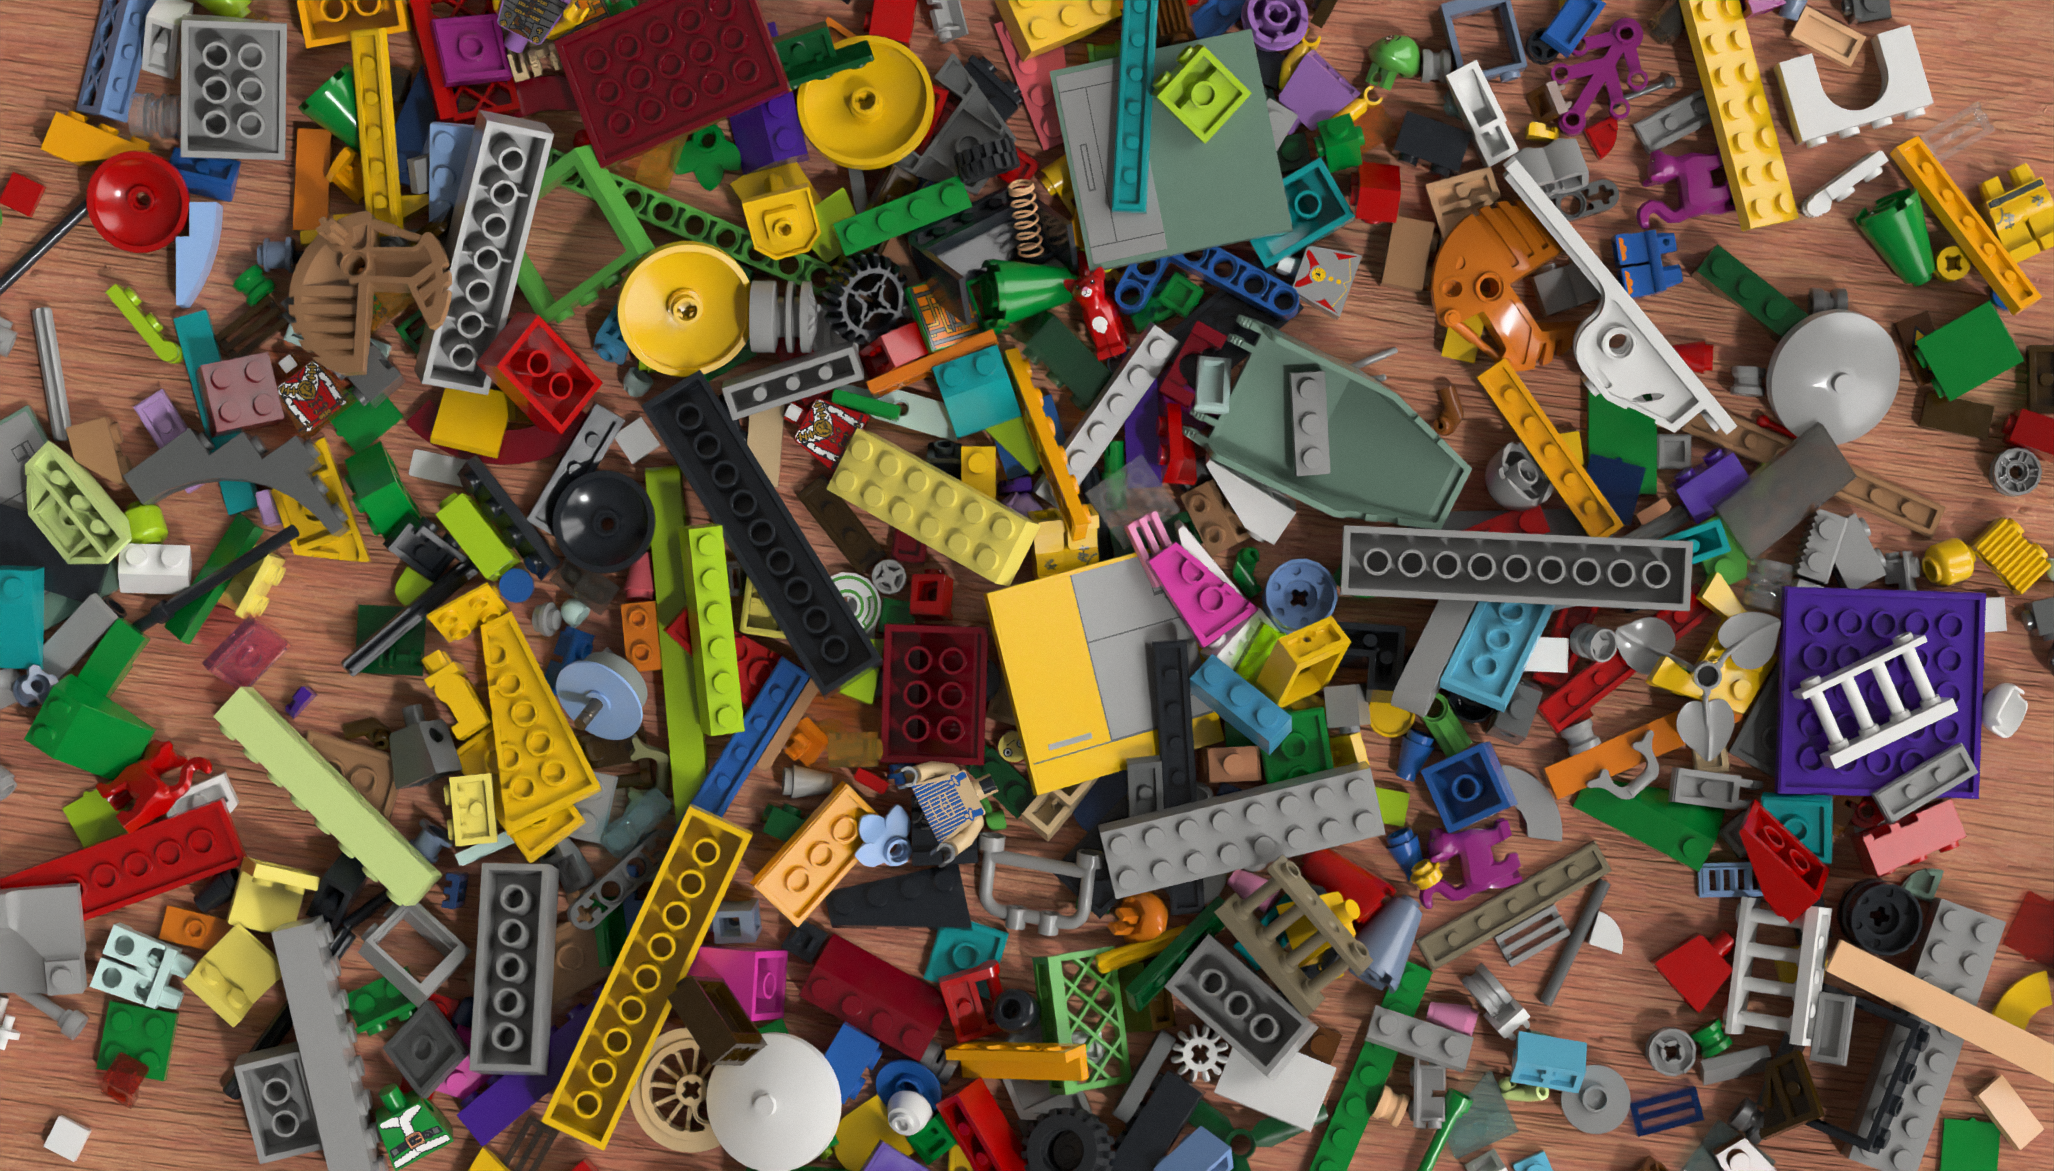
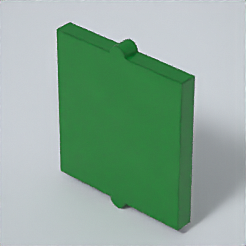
[327,385,404,453]
[1939,1117,2000,1171]

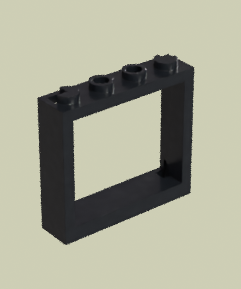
[1756,983,1930,1155]

